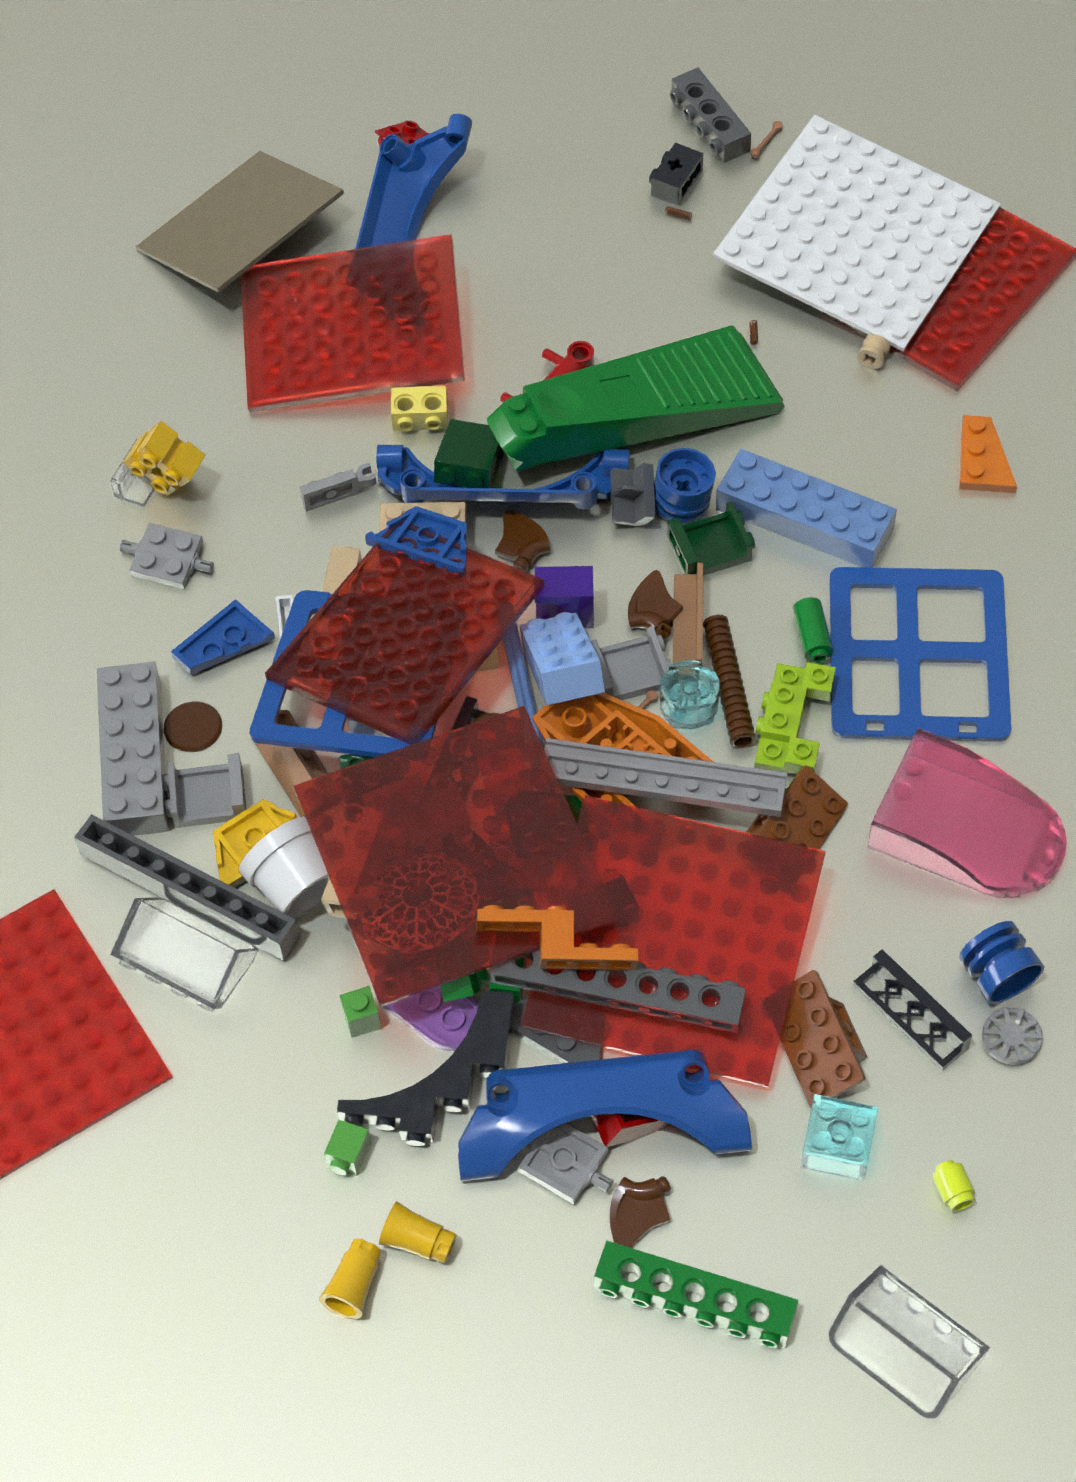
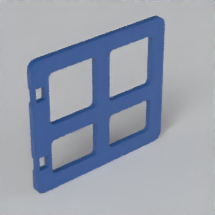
[829,567,1011,742]
[250,590,466,762]

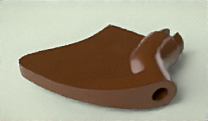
[495,510,551,573]
[628,570,683,639]
[610,1176,671,1248]

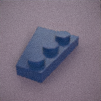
[171,599,275,675]

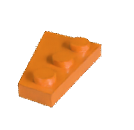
[959,415,1017,493]

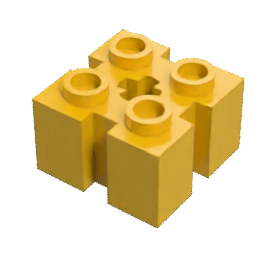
[123,421,206,496]

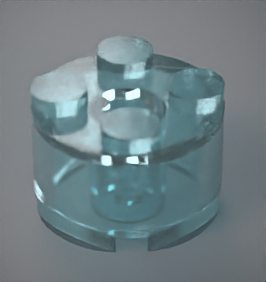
[660,660,720,729]

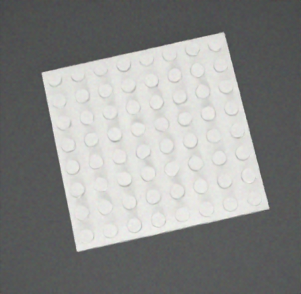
[712,114,1001,351]

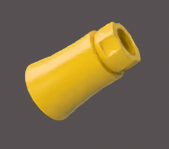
[379,1201,457,1263]
[319,1239,381,1319]

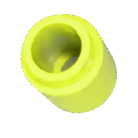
[932,1160,976,1212]

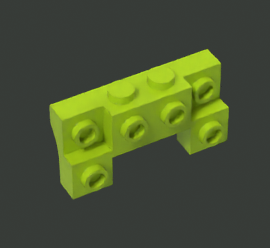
[754,662,836,774]

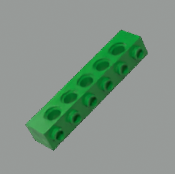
[594,1240,798,1348]

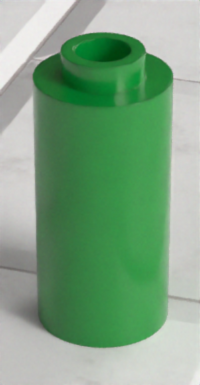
[793,597,833,664]

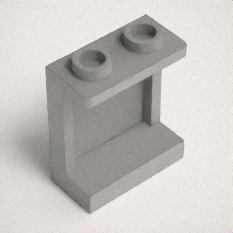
[591,626,674,700]
[163,753,246,828]

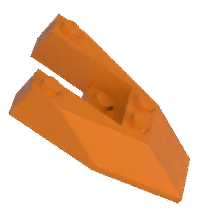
[532,693,713,864]

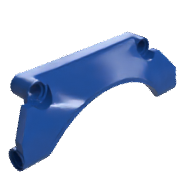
[346,113,472,330]
[376,444,629,509]
[458,1049,752,1181]

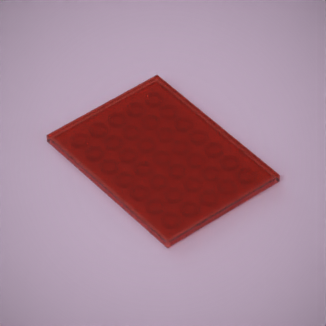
[822,207,1076,392]
[241,234,465,413]
[265,521,544,747]

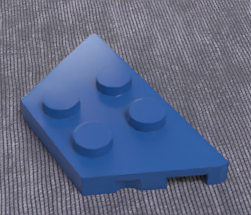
[365,506,467,577]

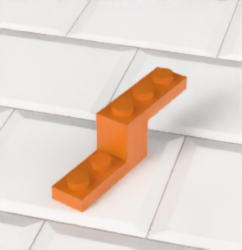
[476,905,638,970]

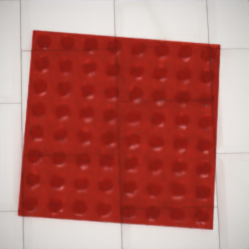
[293,706,618,1007]
[521,795,826,1087]
[0,889,173,1180]

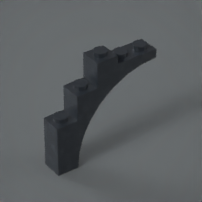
[337,990,515,1146]

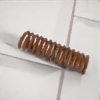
[665,206,692,220]
[749,320,758,344]

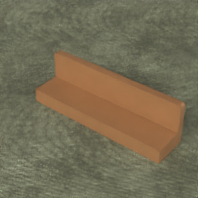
[672,563,703,678]
[249,710,344,817]

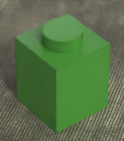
[339,986,381,1038]
[324,1120,371,1176]

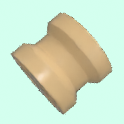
[857,334,890,369]

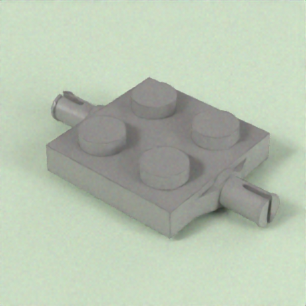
[120,523,214,589]
[518,1123,614,1204]

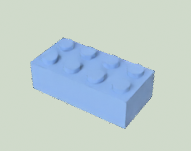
[519,612,605,705]

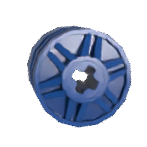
[654,448,716,524]
[959,921,1045,1004]

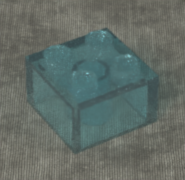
[800,1094,878,1181]

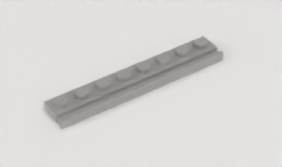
[538,738,787,817]

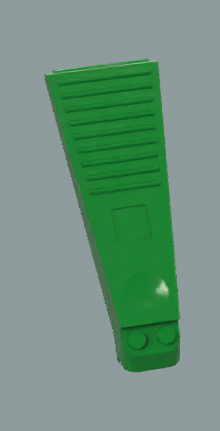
[487,325,785,471]

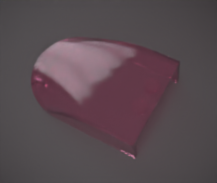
[867,728,1067,898]

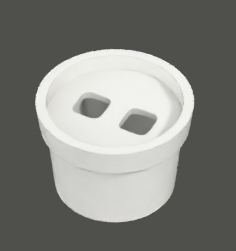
[239,816,336,918]

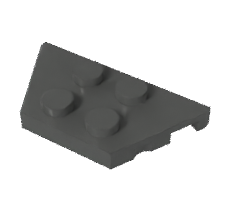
[511,992,605,1063]

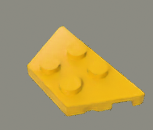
[213,799,320,888]

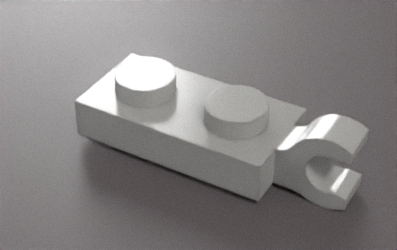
[300,463,377,512]

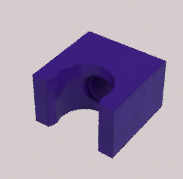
[534,566,594,629]

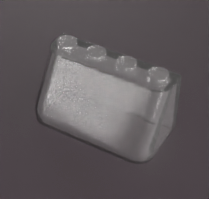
[110,897,259,1011]
[829,1265,990,1419]

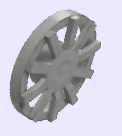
[982,1007,1043,1065]

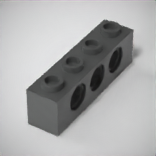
[670,67,751,163]

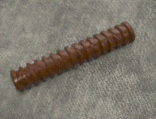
[703,614,756,747]

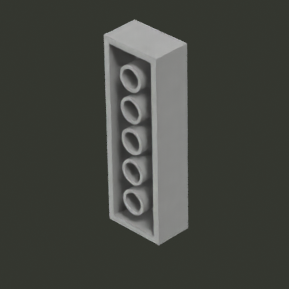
[97,661,169,836]

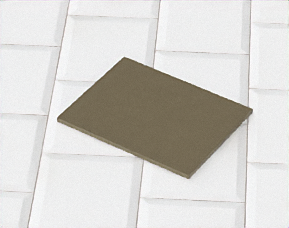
[136,151,344,293]

